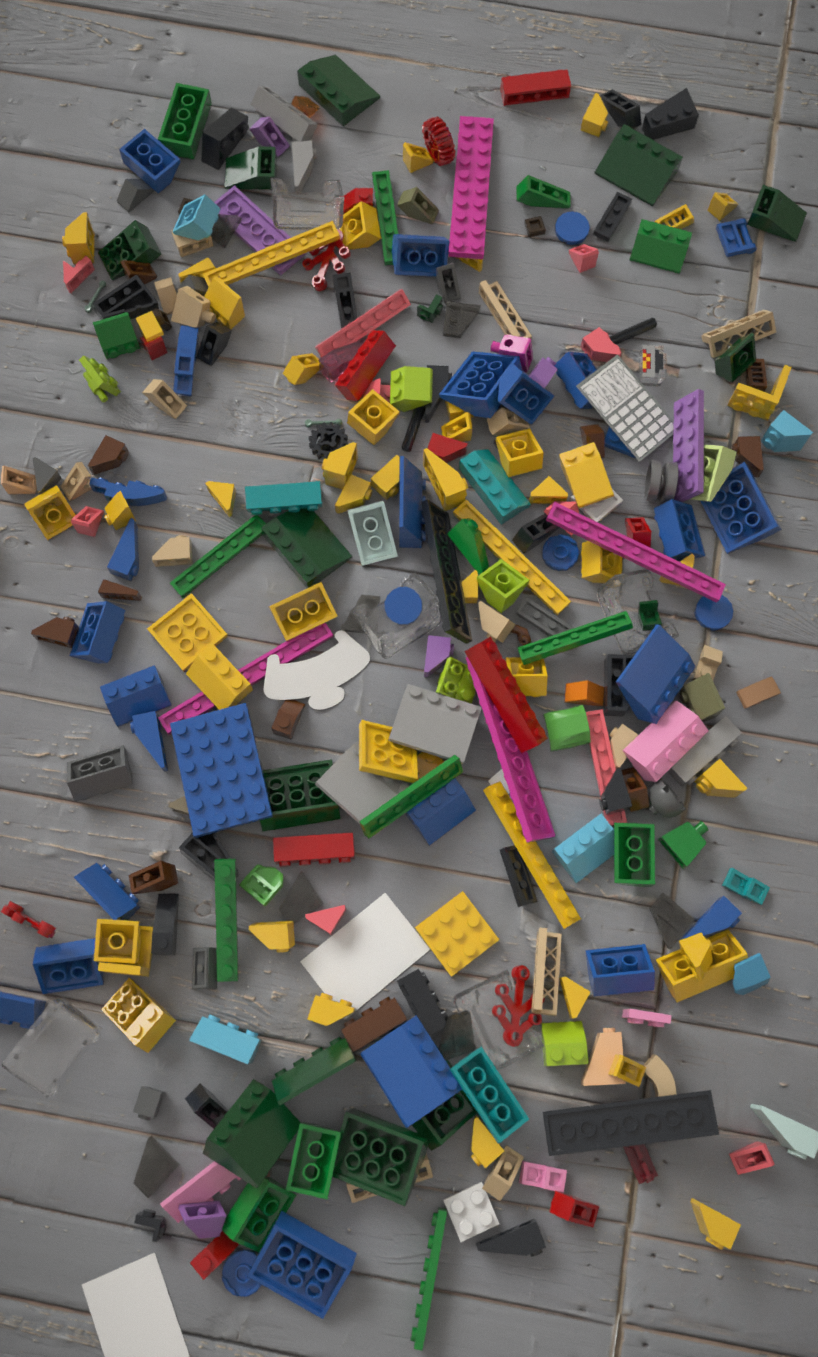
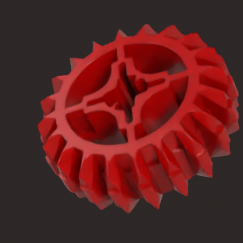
[422,116,456,166]

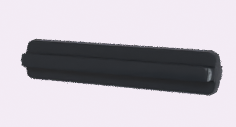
[609,318,657,345]
[402,405,426,452]

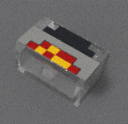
[639,345,667,387]

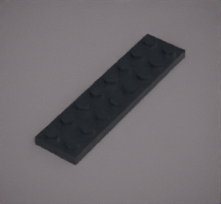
[421,499,473,644]
[543,1090,719,1156]

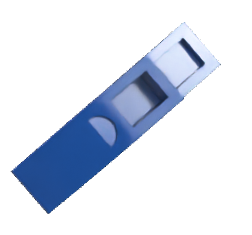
[173,325,199,397]
[89,477,167,506]

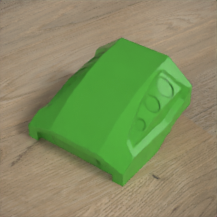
[543,705,591,752]

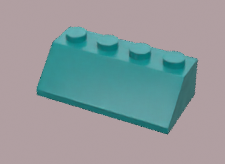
[459,449,531,525]
[245,481,322,515]
[450,1046,529,1144]

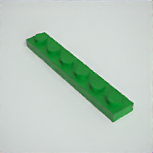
[372,170,398,266]
[170,515,266,599]
[517,611,633,665]
[359,755,463,839]
[214,859,239,982]
[410,1207,447,1351]

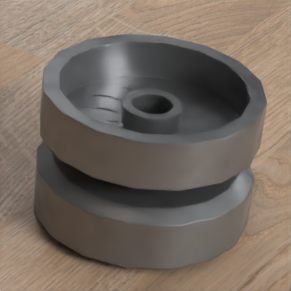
[644,460,678,502]

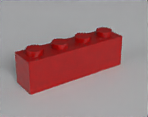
[500,69,571,106]
[335,330,396,401]
[273,833,355,867]

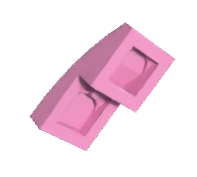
[519,1161,567,1192]

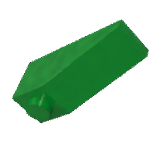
[516,175,571,209]
[447,518,489,575]

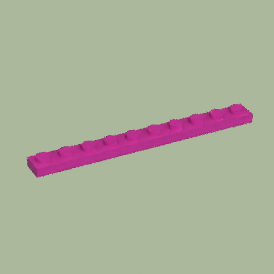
[546,502,726,603]
[158,623,334,735]

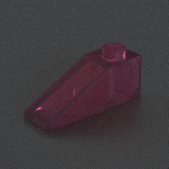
[319,340,364,383]

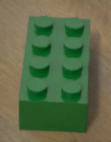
[158,83,212,159]

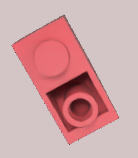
[580,327,621,362]

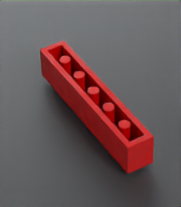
[464,637,548,753]

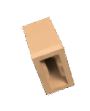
[581,1028,626,1086]

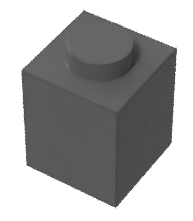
[133,1086,165,1121]

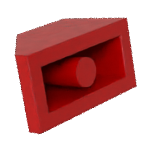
[339,188,373,216]
[427,433,468,463]
[625,517,652,548]
[549,1191,600,1228]
[190,1231,240,1280]

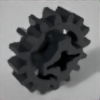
[309,422,348,459]

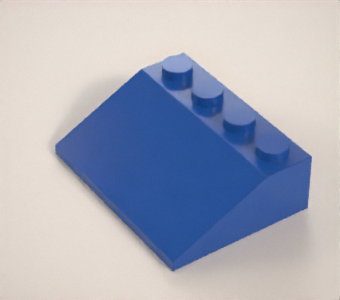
[439,351,522,418]
[399,456,426,548]
[701,462,782,554]
[616,624,696,724]
[360,1015,462,1128]
[247,1211,357,1319]

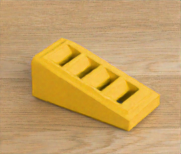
[655,204,694,229]
[178,257,216,283]

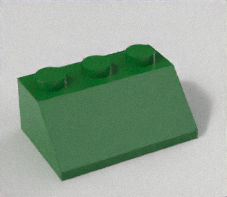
[629,219,692,274]
[614,823,655,887]
[286,1122,342,1199]
[222,1177,297,1252]

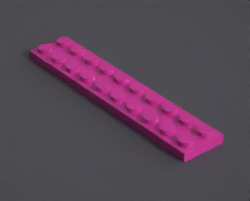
[448,116,494,259]
[466,657,556,843]

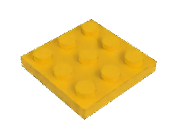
[147,593,228,672]
[359,720,418,783]
[415,891,499,977]

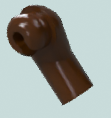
[511,624,531,646]

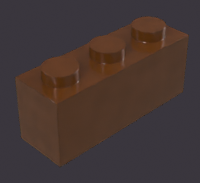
[341,997,407,1052]

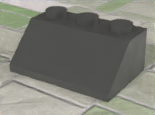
[67,745,133,802]

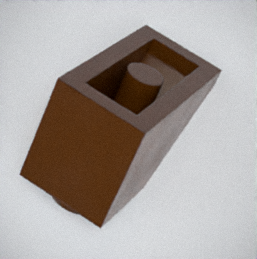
[88,435,129,474]
[732,436,764,477]
[31,617,79,648]
[271,699,305,740]
[621,767,649,812]
[129,861,179,895]

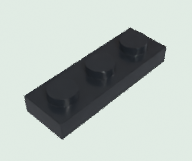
[593,192,632,242]
[500,845,538,907]

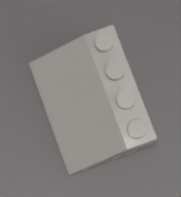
[388,684,482,764]
[315,741,409,837]

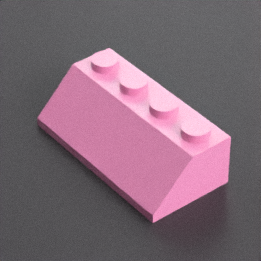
[622,701,708,782]
[160,1161,241,1223]

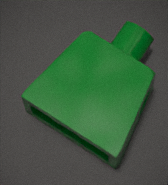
[658,821,709,869]

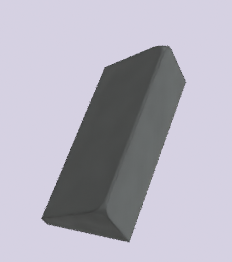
[192,947,217,989]

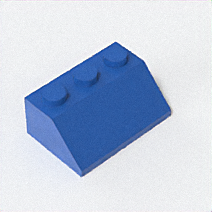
[119,129,181,194]
[392,234,450,276]
[555,351,597,409]
[498,362,554,425]
[654,499,705,561]
[69,601,126,664]
[100,665,172,727]
[406,778,476,846]
[74,863,141,920]
[33,938,104,994]
[585,944,655,997]
[0,992,46,1029]

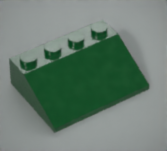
[297,54,380,127]
[594,124,683,207]
[261,508,352,588]
[260,759,341,832]
[271,1036,357,1106]
[412,1041,477,1151]
[203,1079,301,1189]
[333,1108,430,1206]

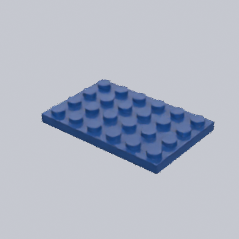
[170,703,273,838]

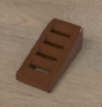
[746,358,767,392]
[98,580,142,601]

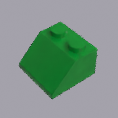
[93,312,140,359]

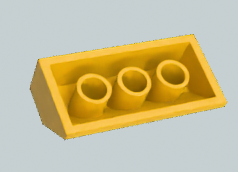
[655,929,748,1002]

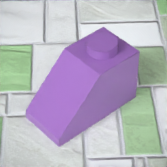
[250,116,290,157]
[529,357,557,388]
[424,635,454,677]
[178,1201,226,1239]

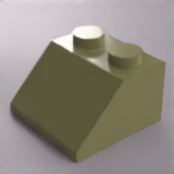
[679,673,725,722]

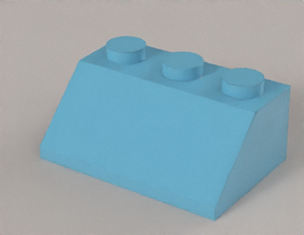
[552,813,614,883]
[189,1014,262,1064]

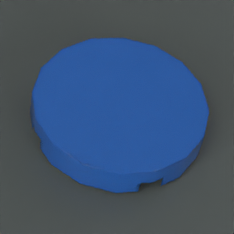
[555,212,590,245]
[542,534,579,571]
[385,587,423,625]
[694,595,733,631]
[222,1249,262,1297]

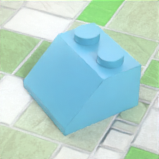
[172,194,221,241]
[761,410,813,452]

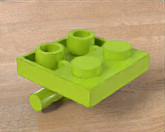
[79,355,121,403]
[435,657,476,704]

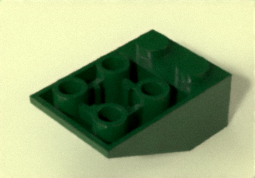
[225,147,277,190]
[747,185,807,242]
[98,220,162,280]

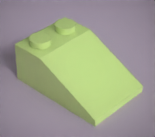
[690,445,737,502]

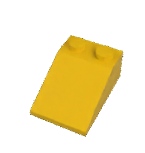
[559,442,614,508]
[423,448,468,511]

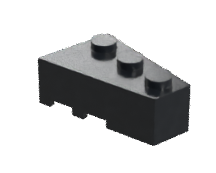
[642,88,699,140]
[201,108,249,170]
[92,275,159,320]
[604,654,634,717]
[179,832,239,882]
[397,969,449,1036]

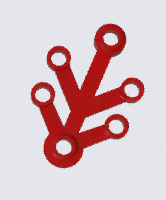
[302,229,351,291]
[1,901,56,938]
[492,965,545,1047]

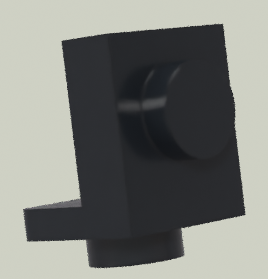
[134,1209,167,1242]

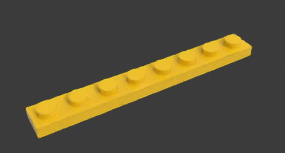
[203,221,340,287]
[453,499,571,616]
[483,781,581,929]

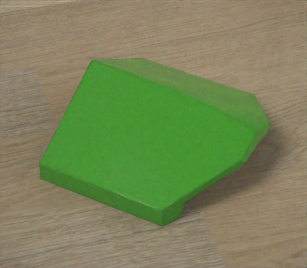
[239,864,283,906]

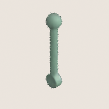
[85,280,106,313]
[305,419,343,427]

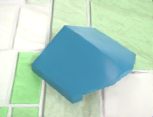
[733,953,771,995]

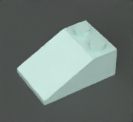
[347,501,398,566]
[750,1104,818,1160]

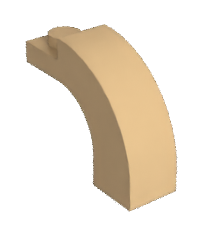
[643,1054,676,1097]

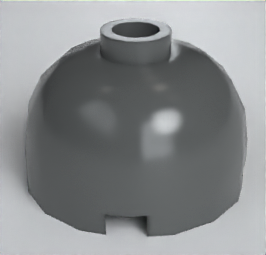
[648,778,686,818]

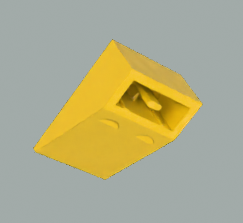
[101,977,176,1053]

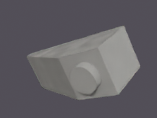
[292,141,317,197]

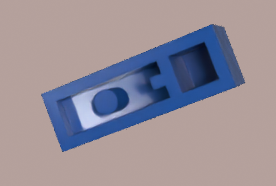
[107,518,139,581]
[130,711,168,772]
[680,896,742,940]

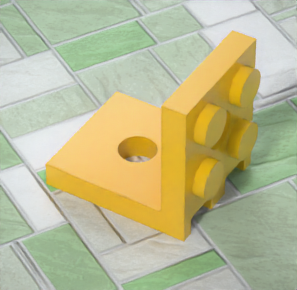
[727,365,792,421]
[98,926,153,977]

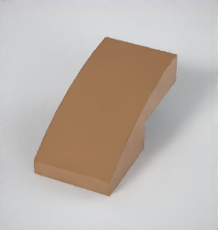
[736,676,781,709]

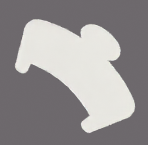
[264,630,370,710]

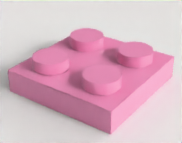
[622,1009,672,1028]

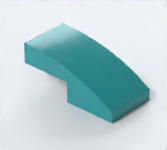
[722,868,770,905]

